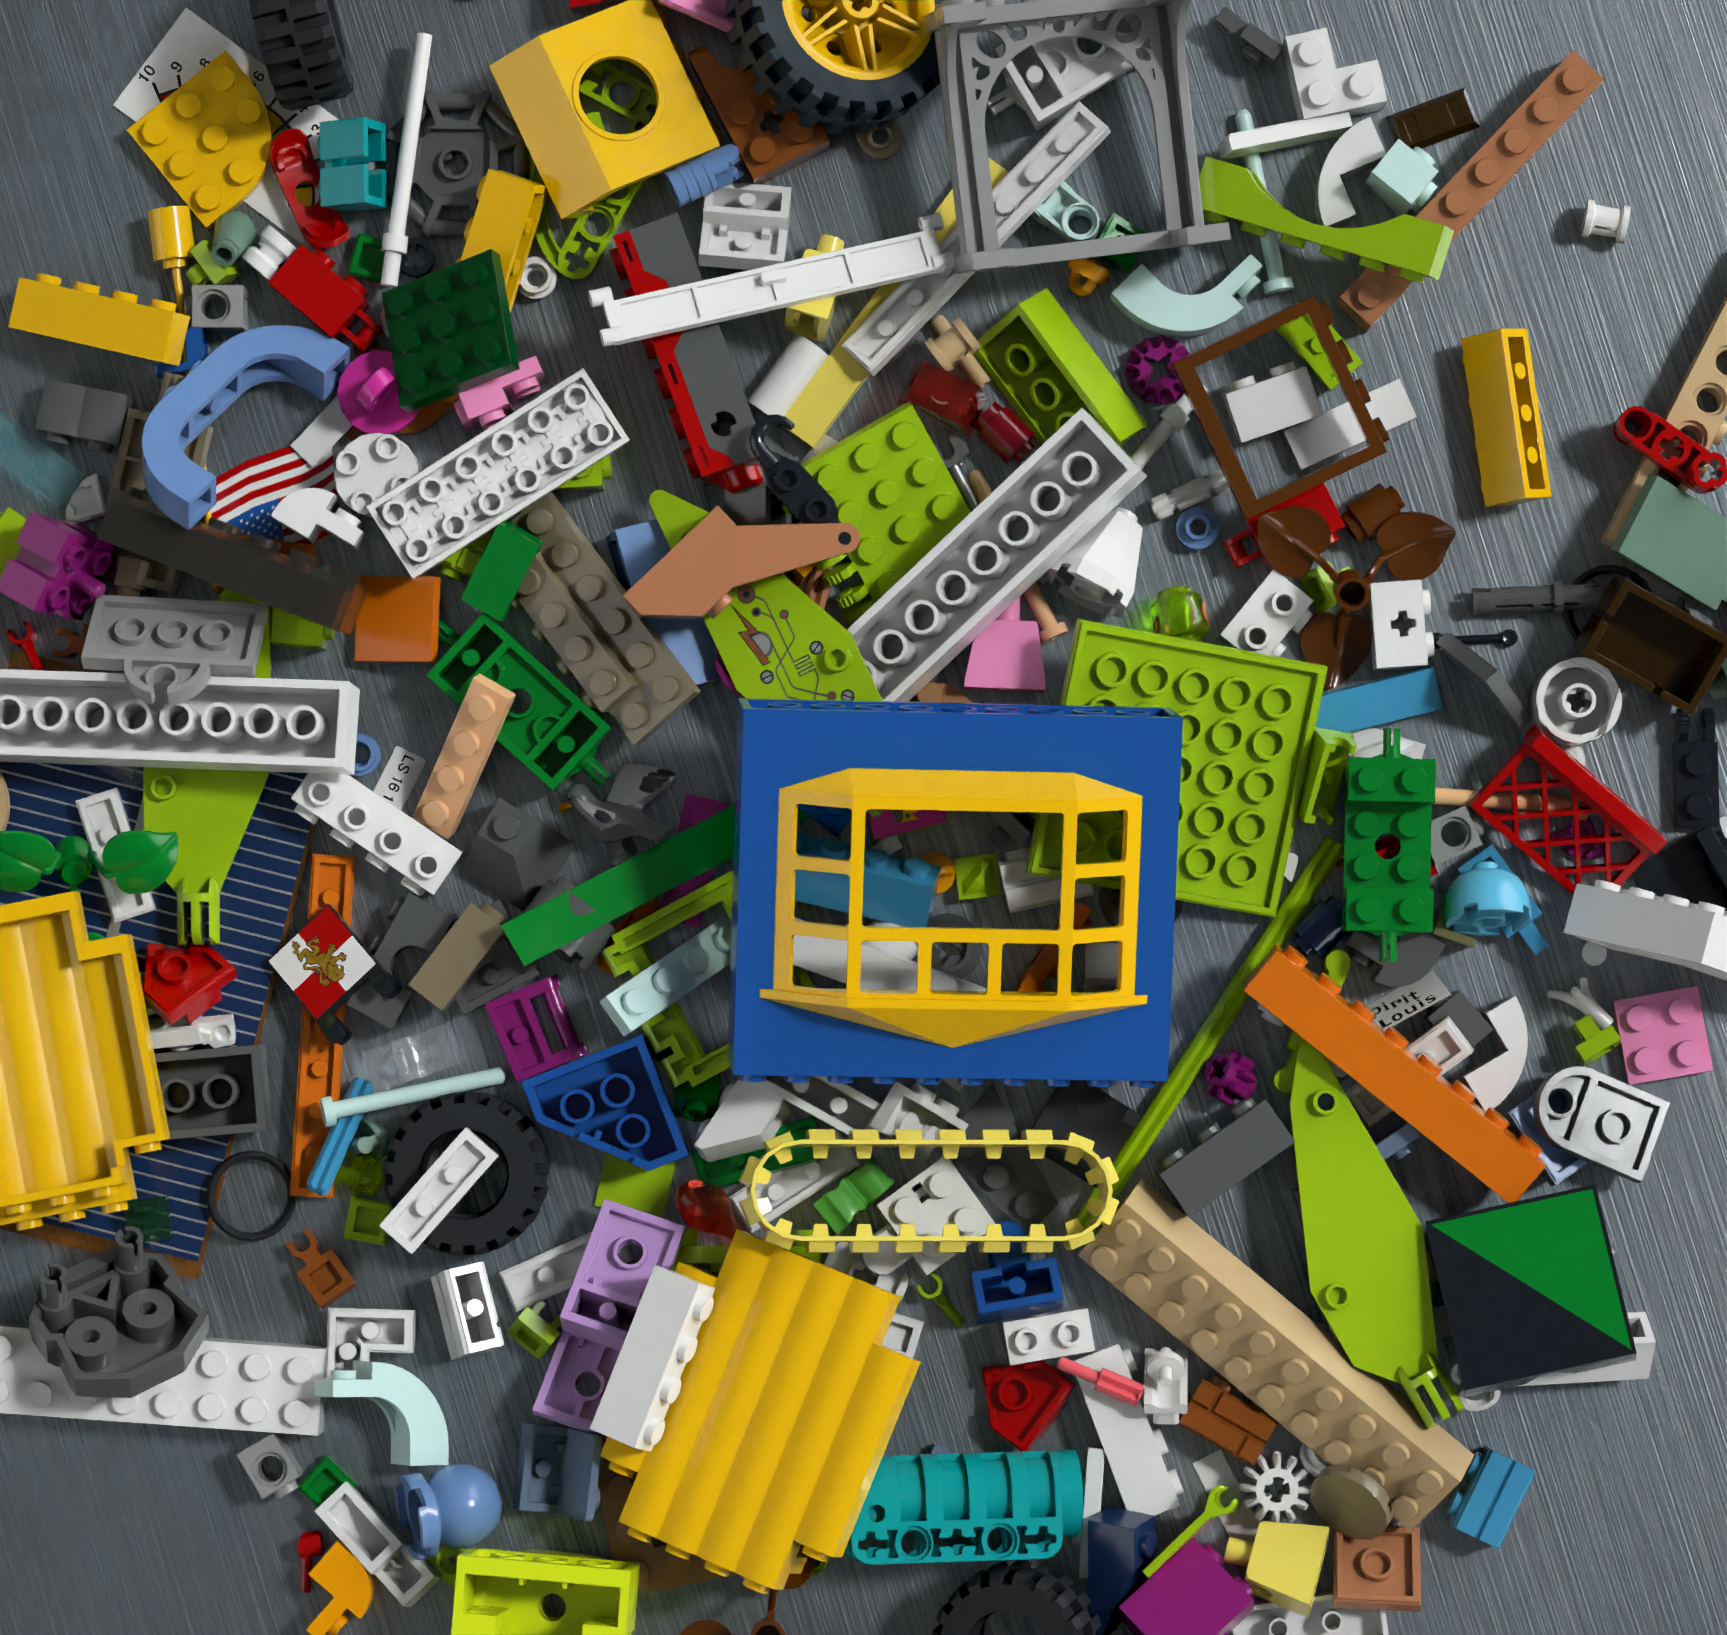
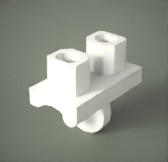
[1144,1347,1188,1425]

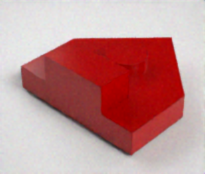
[142,944,237,1025]
[981,1360,1077,1451]

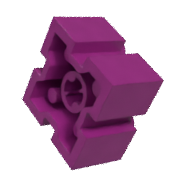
[0,512,116,621]

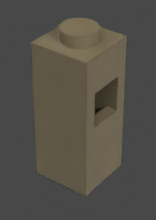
[408,901,505,1011]

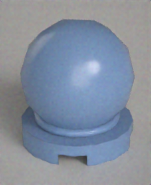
[395,1464,503,1560]

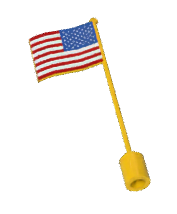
[147,206,340,592]

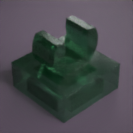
[124,1195,174,1242]

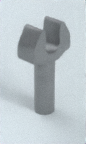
[937,433,980,512]

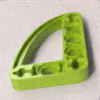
[530,61,656,282]

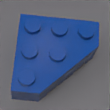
[522,1035,690,1171]

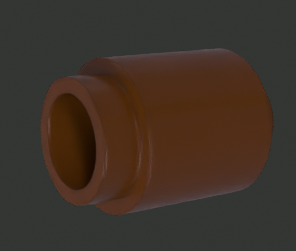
[1340,483,1405,544]

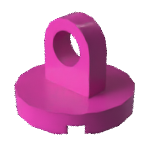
[337,350,421,435]

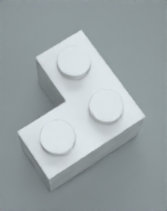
[1282,27,1388,120]

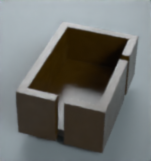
[1573,573,1727,715]

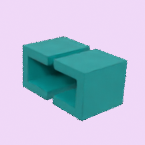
[317,117,387,213]

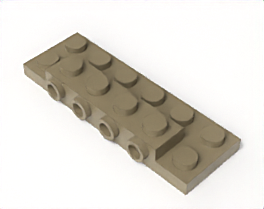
[511,492,701,745]

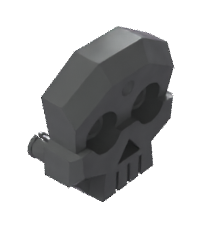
[29,1226,210,1398]

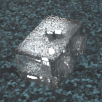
[361,1025,461,1093]

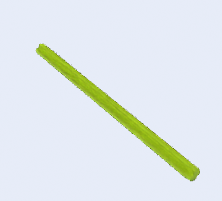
[1075,837,1343,1233]

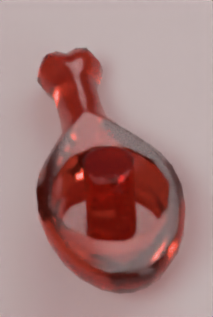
[675,1180,747,1240]

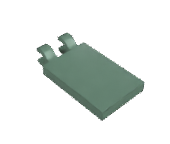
[1611,474,1727,611]

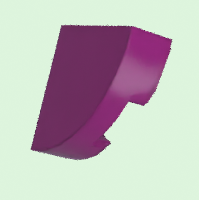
[1549,817,1604,860]

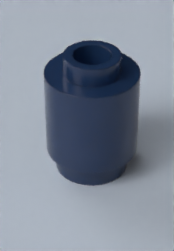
[1292,895,1348,959]

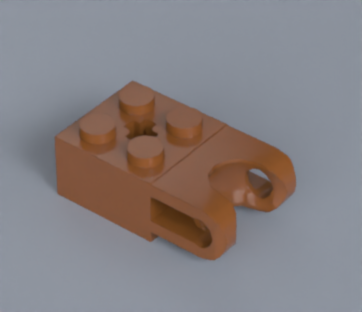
[688,46,830,185]

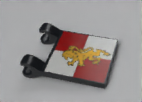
[267,903,402,1045]

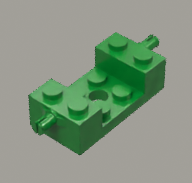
[426,612,613,793]
[1342,728,1436,962]

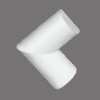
[325,1307,416,1378]

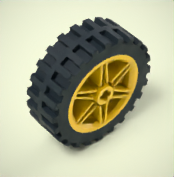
[725,0,945,135]

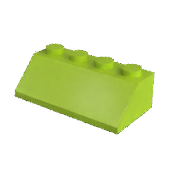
[974,288,1148,447]

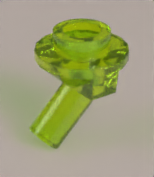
[334,1153,382,1195]

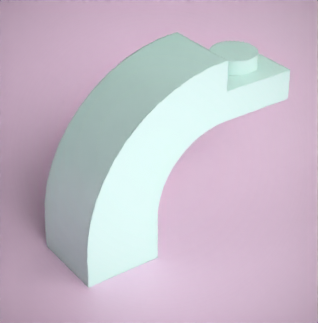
[1110,254,1263,337]
[314,1361,449,1466]

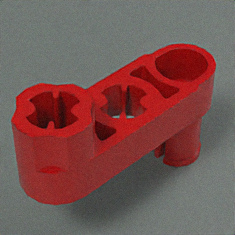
[1613,406,1727,494]

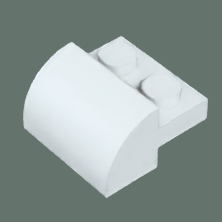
[698,182,792,270]
[271,488,367,551]

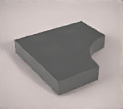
[1436,632,1531,729]

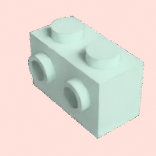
[1363,139,1439,216]

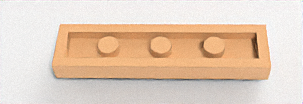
[412,673,516,839]

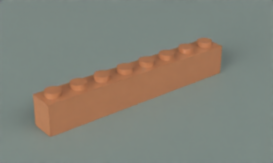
[1335,50,1604,333]

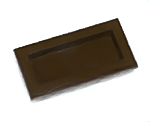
[1386,87,1480,150]

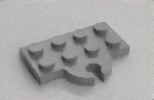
[81,595,268,705]

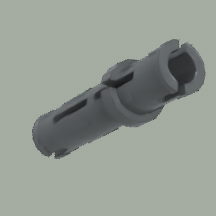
[1472,581,1602,615]

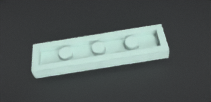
[599,914,731,1037]

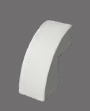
[1314,117,1386,228]
[1459,996,1528,1112]

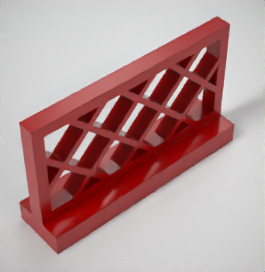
[1468,724,1668,895]

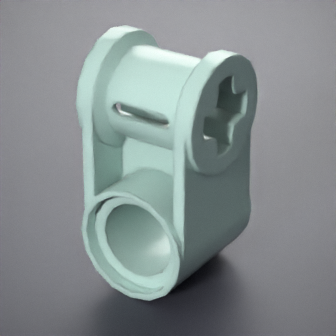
[1030,181,1100,243]

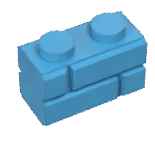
[1446,1446,1536,1549]

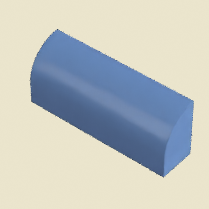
[606,519,721,687]

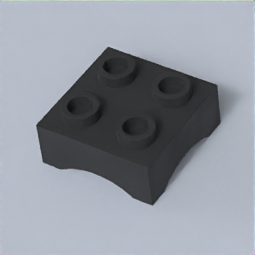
[1030,1080,1142,1189]

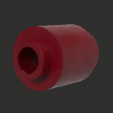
[973,402,1036,464]

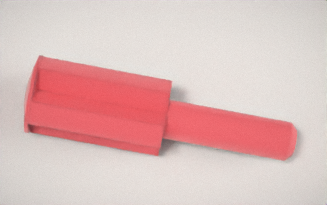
[1057,1357,1144,1408]

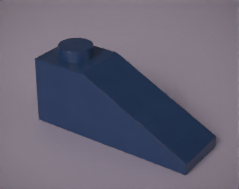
[1088,1507,1158,1635]

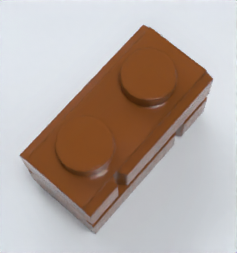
[1178,1374,1277,1467]

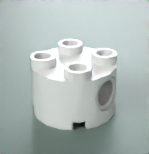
[334,433,422,522]

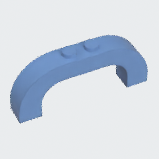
[142,325,350,530]

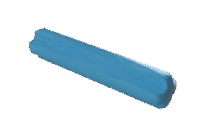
[306,1077,374,1196]

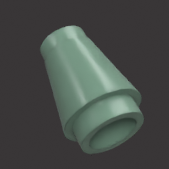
[211,211,256,266]

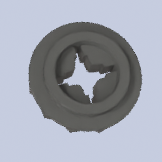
[915,913,982,979]

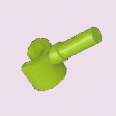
[917,1273,965,1328]

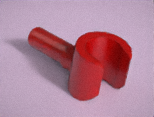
[7,621,44,670]
[297,1530,324,1593]

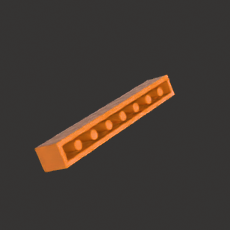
[1243,944,1546,1203]

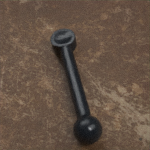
[1433,629,1518,649]

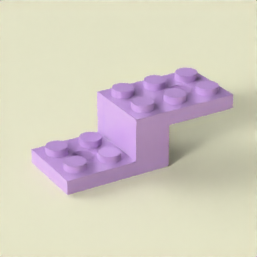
[532,1199,686,1439]

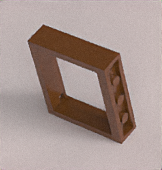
[1171,296,1389,519]

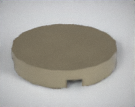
[1310,1465,1393,1540]

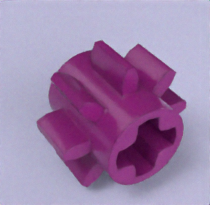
[1204,1049,1257,1106]

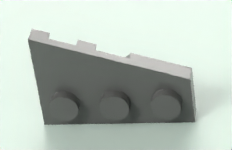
[934,1085,1058,1234]

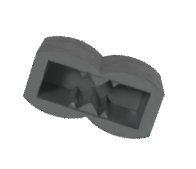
[35,379,133,454]

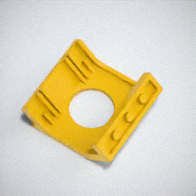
[489,0,723,219]

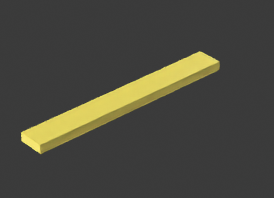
[781,157,1009,449]

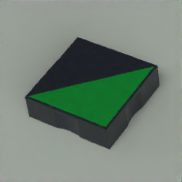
[1425,1184,1637,1397]

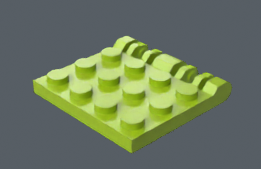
[776,402,971,627]

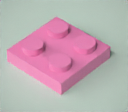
[1611,986,1713,1085]

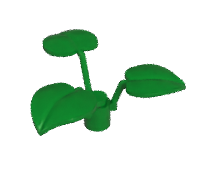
[0,830,178,941]

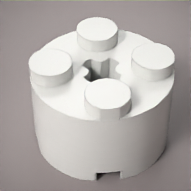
[1530,657,1622,745]

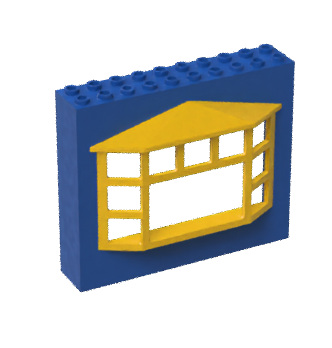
[728,698,1183,1088]

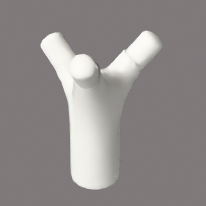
[1548,977,1614,1031]

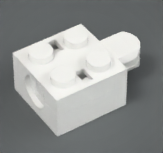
[860,1156,995,1276]

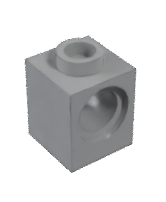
[185,285,249,333]
[1431,806,1485,866]
[236,1433,304,1500]

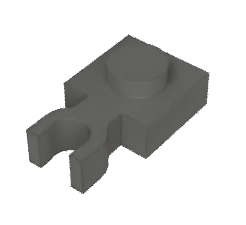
[1213,6,1284,69]

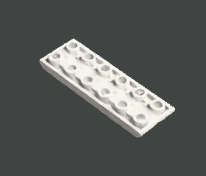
[366,368,630,579]

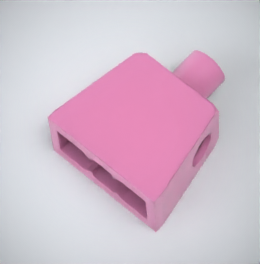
[964,597,1046,693]

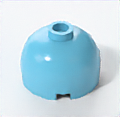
[1444,862,1532,936]

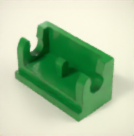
[460,521,543,622]

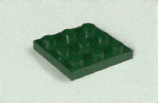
[382,249,520,412]

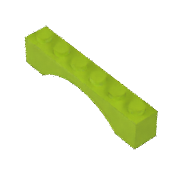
[1199,156,1454,284]

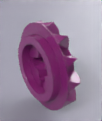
[1126,335,1190,404]

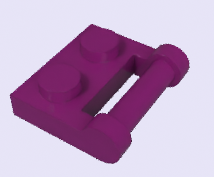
[485,974,589,1083]

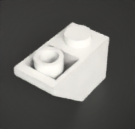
[695,1077,791,1162]

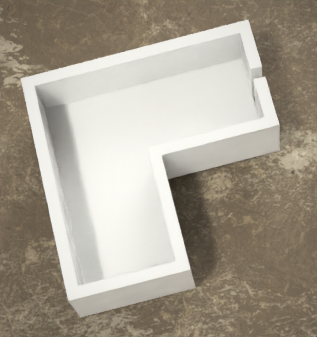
[1563,879,1727,981]

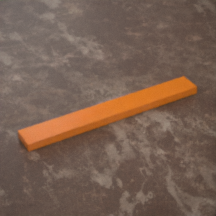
[289,854,355,1198]

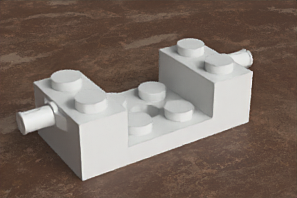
[987,12,1150,131]

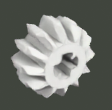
[1239,1451,1311,1522]

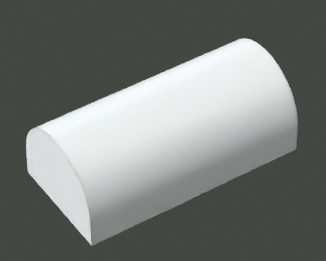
[747,332,828,427]

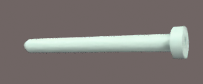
[1235,109,1294,295]
[319,1067,508,1127]

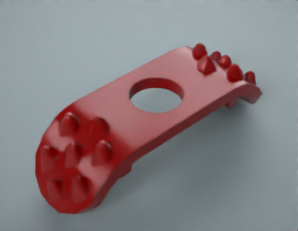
[268,128,350,248]

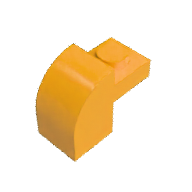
[306,1539,375,1635]

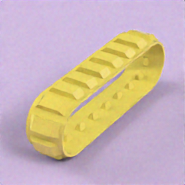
[739,1129,1119,1253]

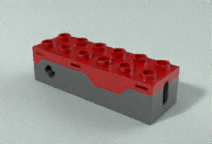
[609,213,763,494]

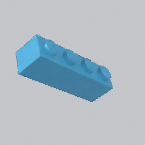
[795,830,941,927]

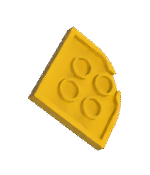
[127,50,273,231]

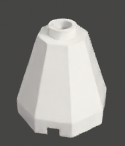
[1045,507,1143,618]

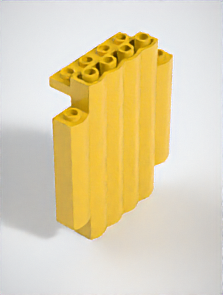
[0,891,171,1231]
[600,1229,921,1594]

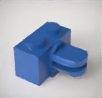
[969,1221,1064,1325]

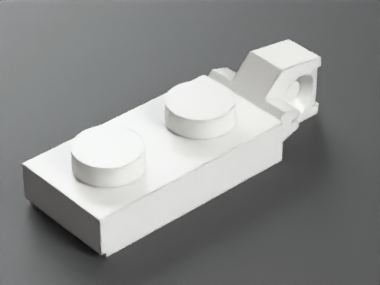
[148,1014,236,1051]

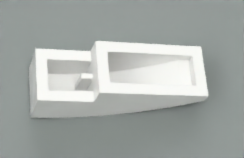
[315,1481,442,1607]

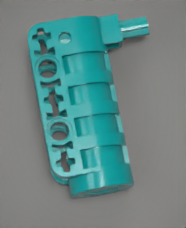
[844,1450,1083,1565]

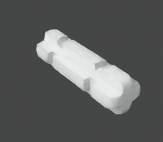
[1150,469,1230,520]

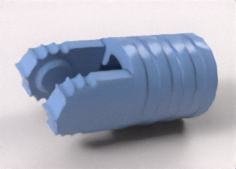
[663,143,744,208]

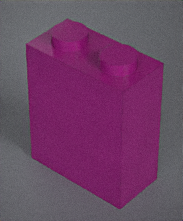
[1118,1538,1254,1635]

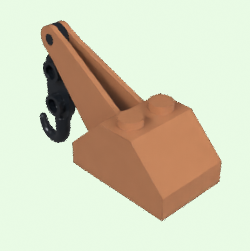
[622,414,860,620]

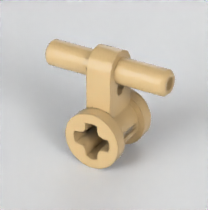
[924,315,990,389]

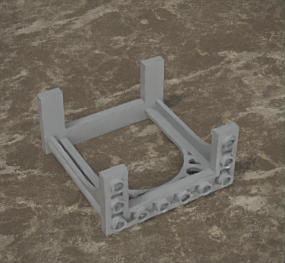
[925,0,1231,274]

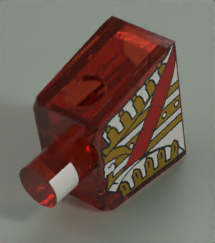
[897,361,987,437]

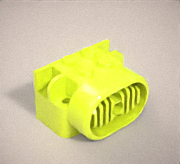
[451,1548,640,1635]

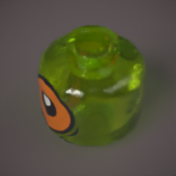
[1150,586,1210,641]

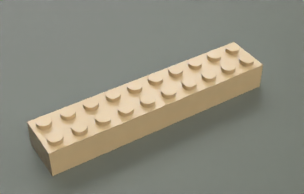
[1078,1178,1474,1532]

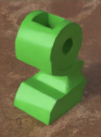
[811,1156,895,1235]

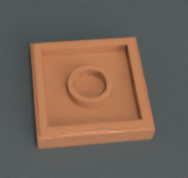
[1332,1525,1421,1612]

